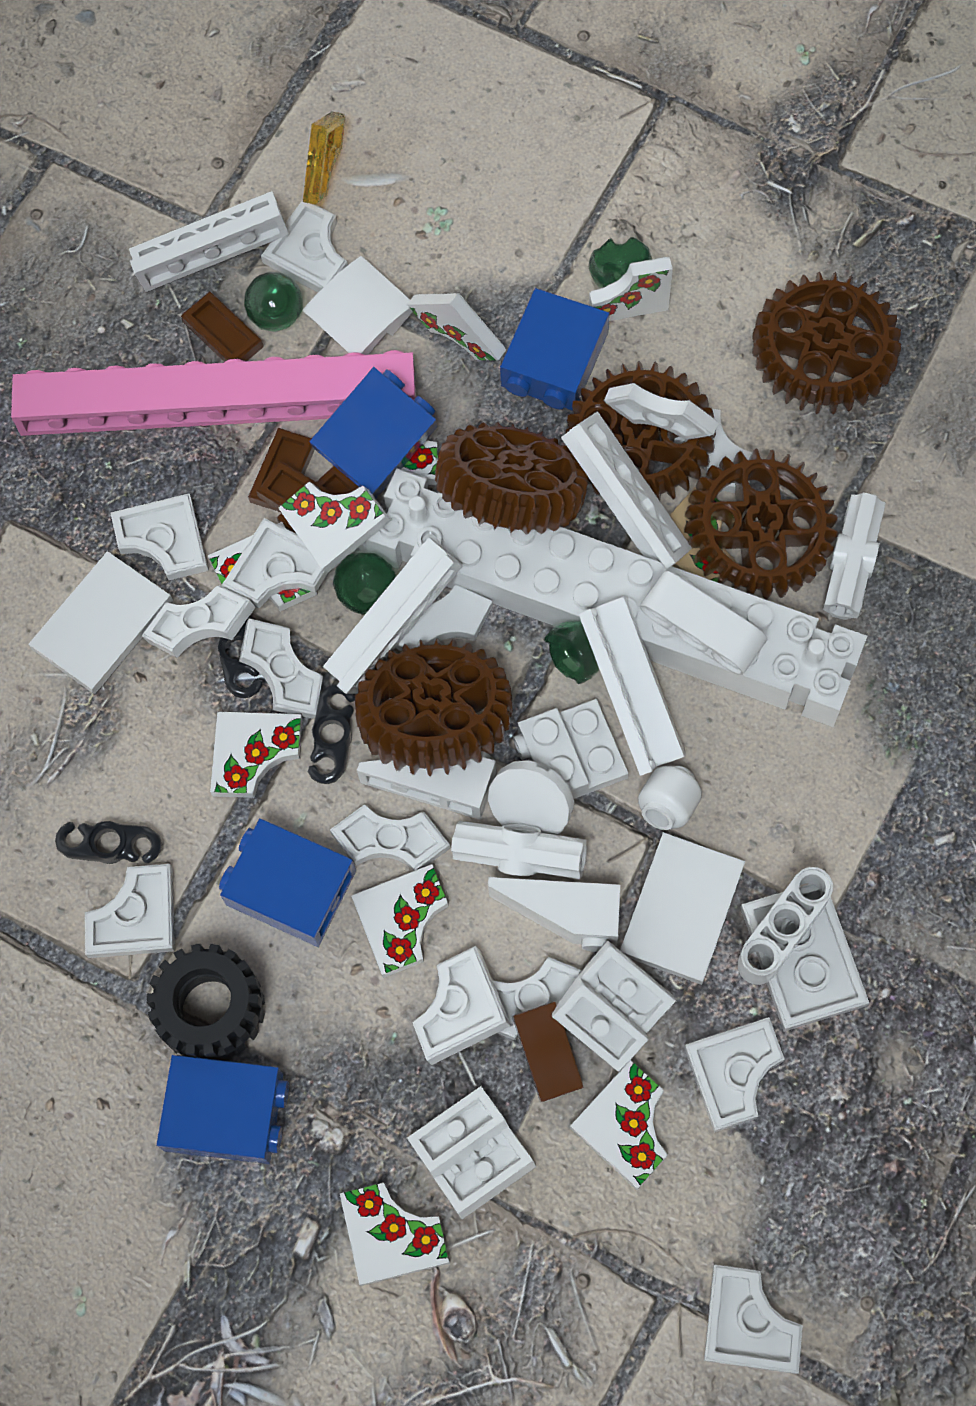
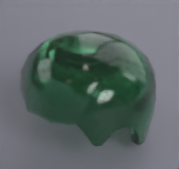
[588,237,652,288]
[244,272,303,332]
[333,553,396,615]
[544,621,600,684]

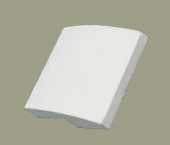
[303,256,412,355]
[552,941,676,1072]
[407,1086,536,1219]

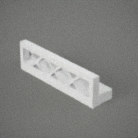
[129,191,289,292]
[561,411,692,569]
[323,537,463,694]
[579,596,686,776]

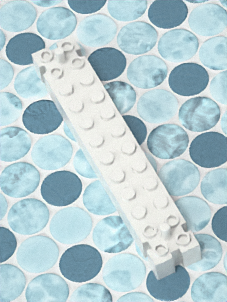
[365,468,867,727]

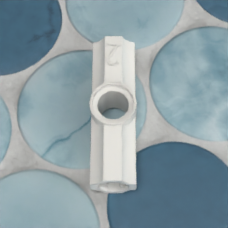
[823,492,886,620]
[451,821,587,879]

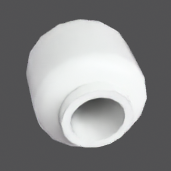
[638,766,702,830]

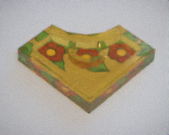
[303,111,346,205]

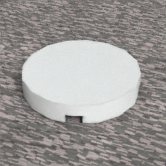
[488,760,574,835]

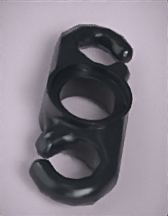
[218,616,263,699]
[307,684,355,784]
[55,821,162,864]

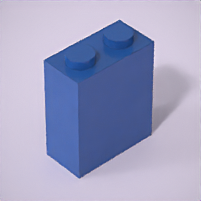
[500,288,610,411]
[309,367,438,499]
[219,818,356,948]
[156,1055,289,1164]

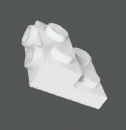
[513,699,628,799]

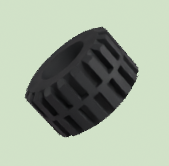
[146,944,265,1061]

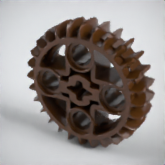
[752,271,901,415]
[565,361,716,501]
[435,422,588,535]
[684,448,838,600]
[355,638,513,777]

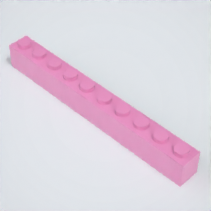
[11,350,416,436]

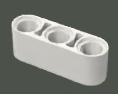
[639,571,768,675]
[738,867,833,985]

